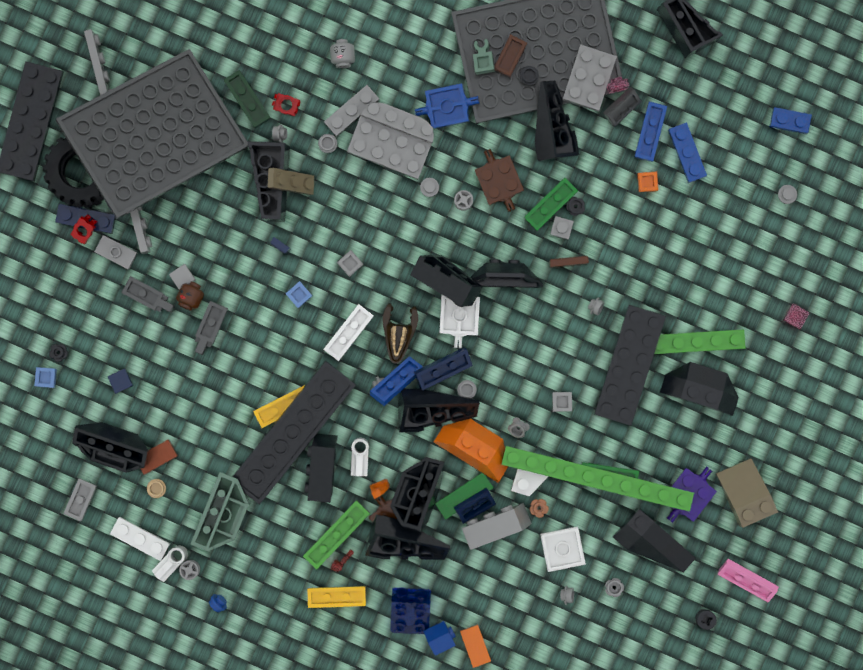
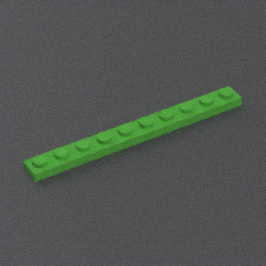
[501,446,694,512]

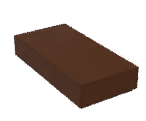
[495,34,527,78]
[549,256,589,268]

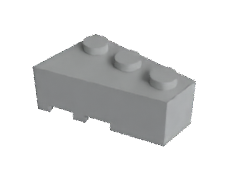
[462,503,532,550]

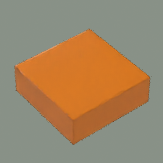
[637,171,658,193]

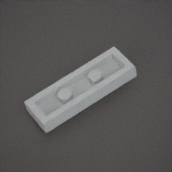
[324,85,380,137]

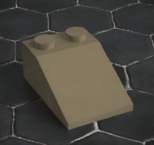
[716,458,778,528]

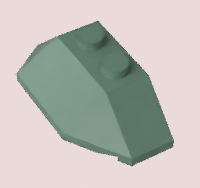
[191,472,249,551]

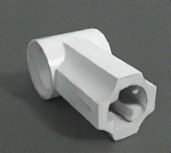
[351,438,369,476]
[152,545,188,582]

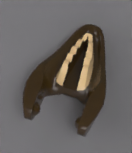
[383,303,418,364]

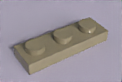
[268,168,314,195]

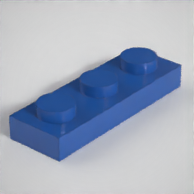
[634,101,667,162]
[668,122,707,183]
[370,356,423,406]

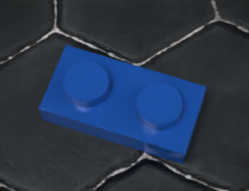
[769,107,812,134]

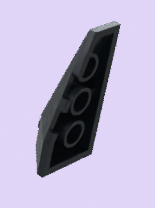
[612,508,696,573]

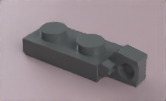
[121,276,175,313]
[195,301,228,355]

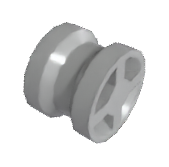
[454,190,473,211]
[179,560,200,580]

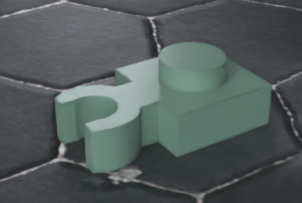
[473,39,495,75]

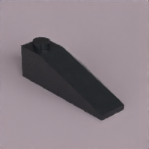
[535,81,579,161]
[398,388,480,433]
[365,514,450,560]

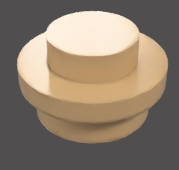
[147,479,166,498]

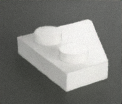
[511,469,548,496]

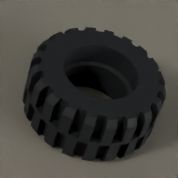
[43,137,104,208]

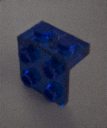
[390,587,431,634]

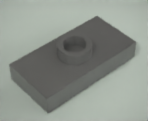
[603,87,642,127]

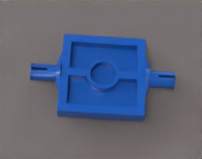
[415,83,480,129]

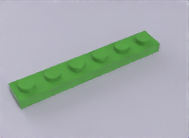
[654,329,746,354]

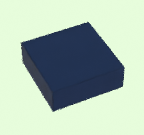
[270,237,291,255]
[107,368,134,394]

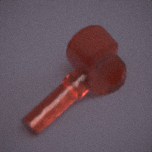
[331,549,354,572]

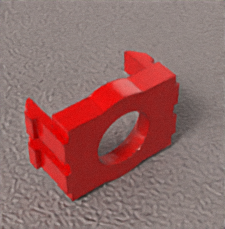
[272,93,301,117]
[71,214,98,244]

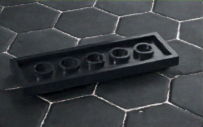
[0,61,64,182]
[594,305,666,426]

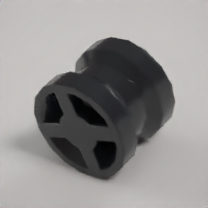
[695,609,717,630]

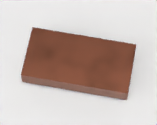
[141,439,178,475]

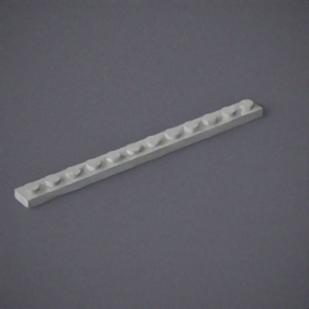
[84,29,152,254]

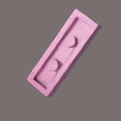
[717,559,779,602]

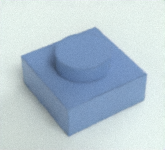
[286,281,312,309]
[34,367,57,388]

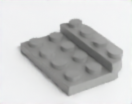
[347,102,434,180]

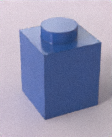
[423,621,456,656]

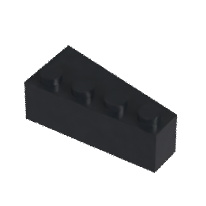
[247,141,290,222]

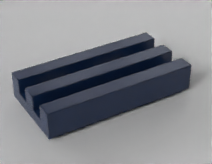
[454,487,496,524]

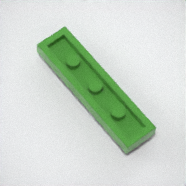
[303,500,370,570]

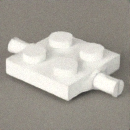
[440,295,480,348]

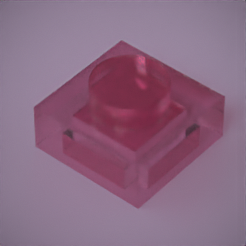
[607,77,629,94]
[782,304,810,330]

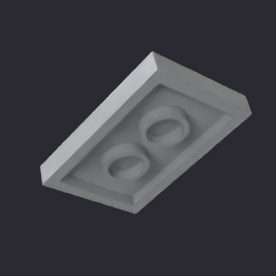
[562,44,617,112]

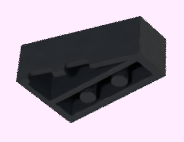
[305,434,338,503]

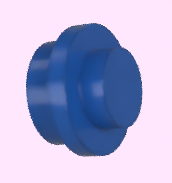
[209,594,227,613]

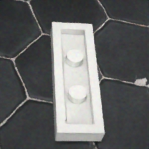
[323,304,374,361]
[110,517,171,561]

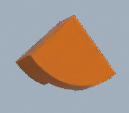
[370,479,390,499]

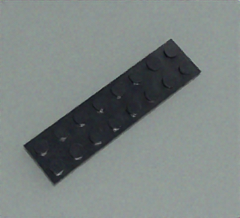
[232,360,356,505]

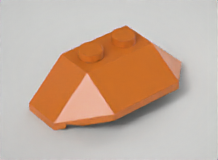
[434,418,508,483]

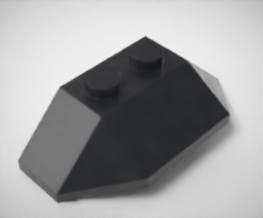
[471,259,543,288]
[659,362,739,416]
[72,422,149,473]
[390,457,445,532]

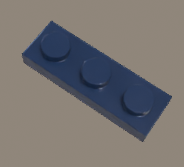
[55,204,116,234]
[414,347,473,391]

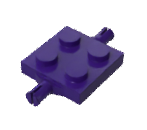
[666,467,717,523]

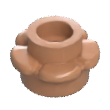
[530,499,549,518]

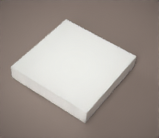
[540,526,586,572]

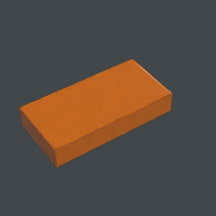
[460,624,491,668]

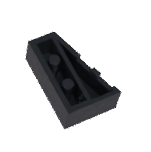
[657,0,723,58]
[410,255,483,307]

